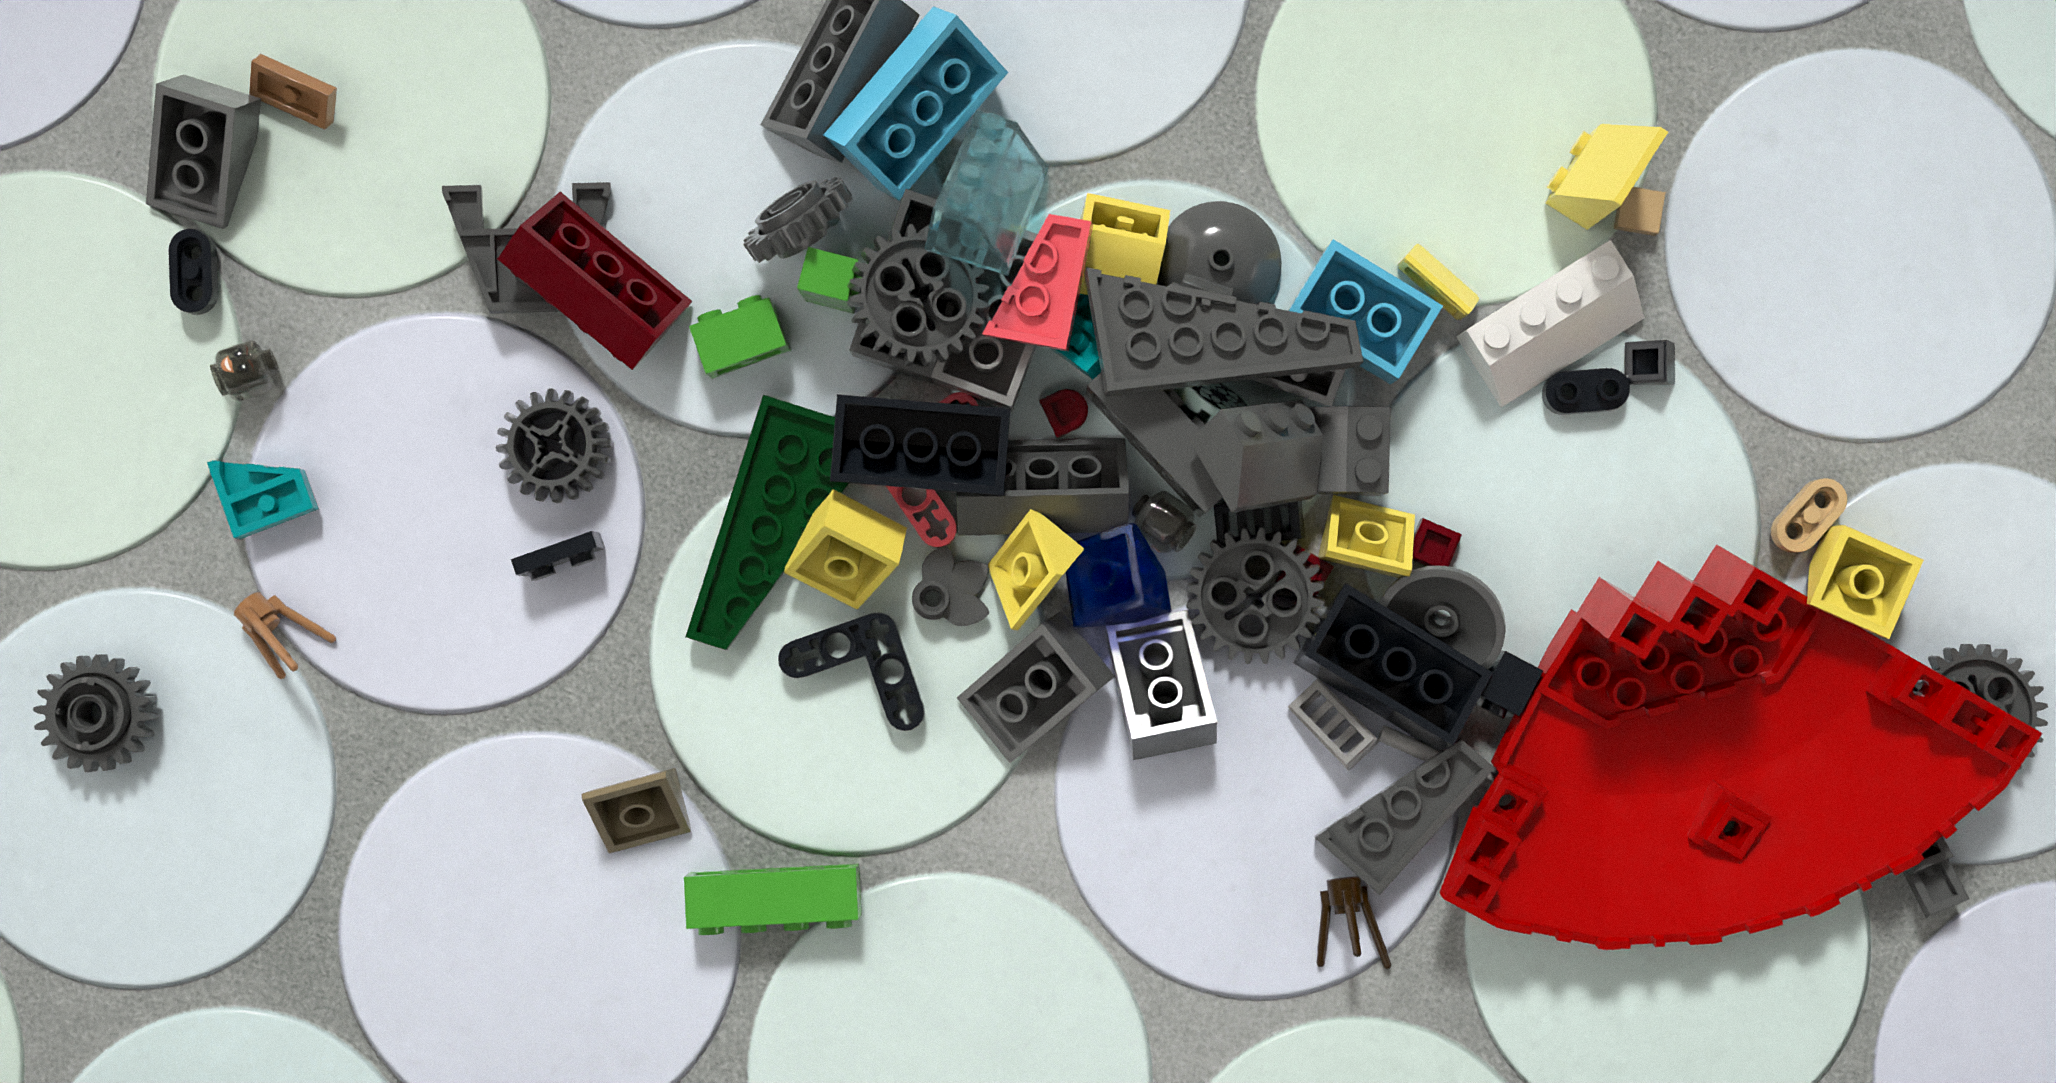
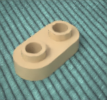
[1771,478,1847,553]

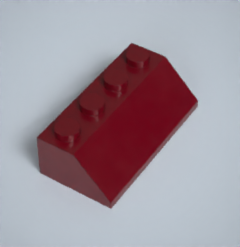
[497,191,692,370]

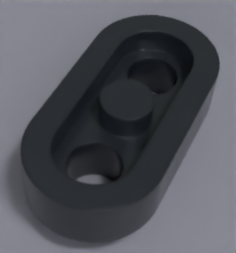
[168,229,218,315]
[1542,368,1630,415]

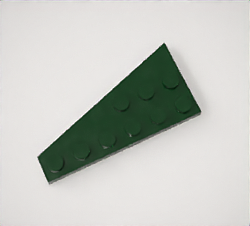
[685,395,849,650]

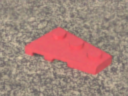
[982,214,1093,351]

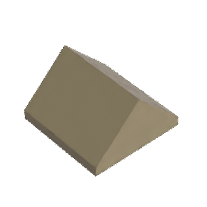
[582,768,691,854]

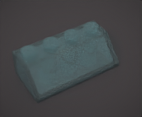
[924,110,1049,276]

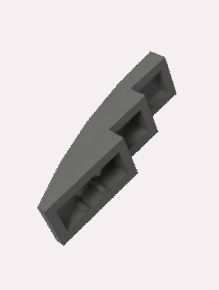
[1903,836,1970,918]

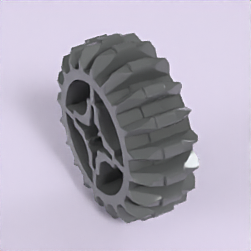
[495,388,613,503]

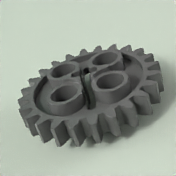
[847,224,989,367]
[1186,525,1325,664]
[1913,644,2048,770]

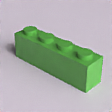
[684,863,862,935]

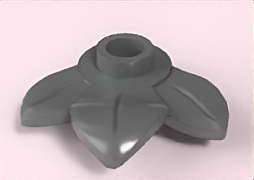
[912,546,989,626]

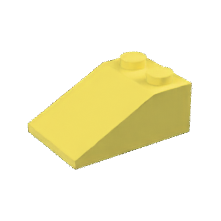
[1545,124,1668,230]

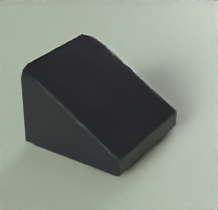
[1625,340,1675,385]

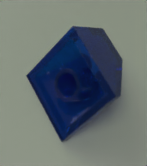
[1066,522,1172,628]

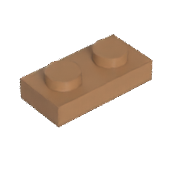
[249,54,337,130]

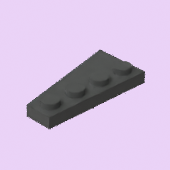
[1315,738,1494,895]

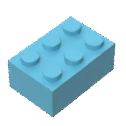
[1288,239,1443,385]

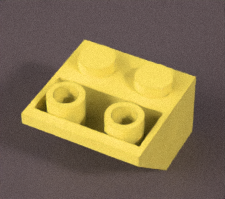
[1080,193,1171,295]

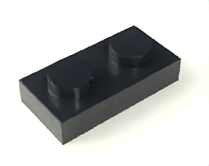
[511,531,605,581]

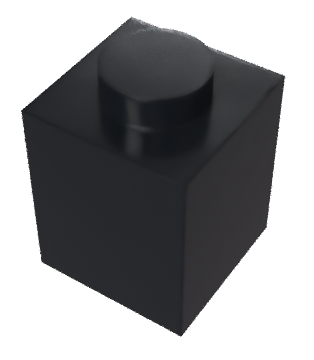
[1480,650,1543,719]

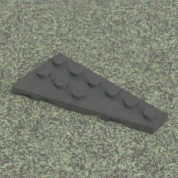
[1084,267,1363,397]

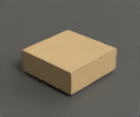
[1614,187,1666,236]

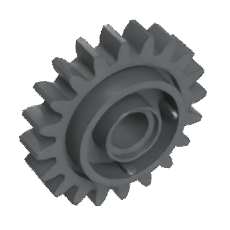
[743,177,853,263]
[33,654,159,772]

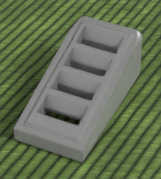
[1288,678,1379,771]

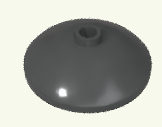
[1157,201,1282,305]
[1379,566,1506,669]

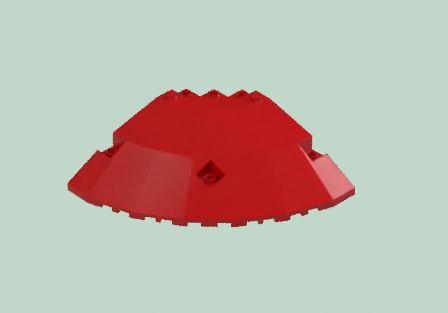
[1439,544,2043,950]

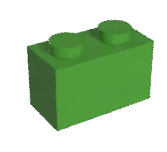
[797,247,861,314]
[689,295,791,379]

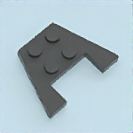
[442,182,611,314]

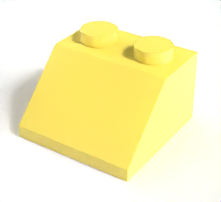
[784,489,907,610]
[1807,525,1924,639]

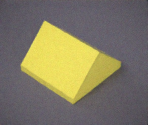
[1318,495,1415,578]
[988,509,1084,630]

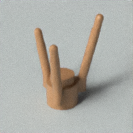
[233,592,336,679]

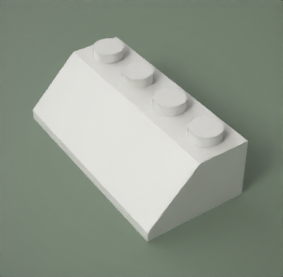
[1456,240,1645,407]

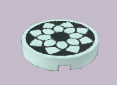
[1175,383,1250,421]

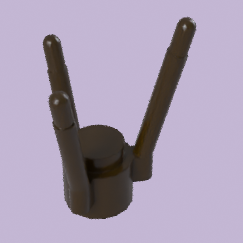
[1316,876,1392,970]

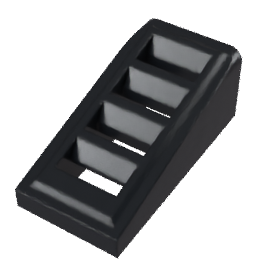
[1213,501,1305,546]

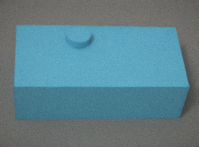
[823,6,1009,201]

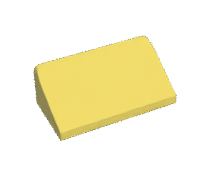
[1398,244,1479,320]

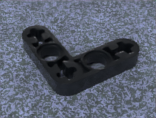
[778,612,925,731]

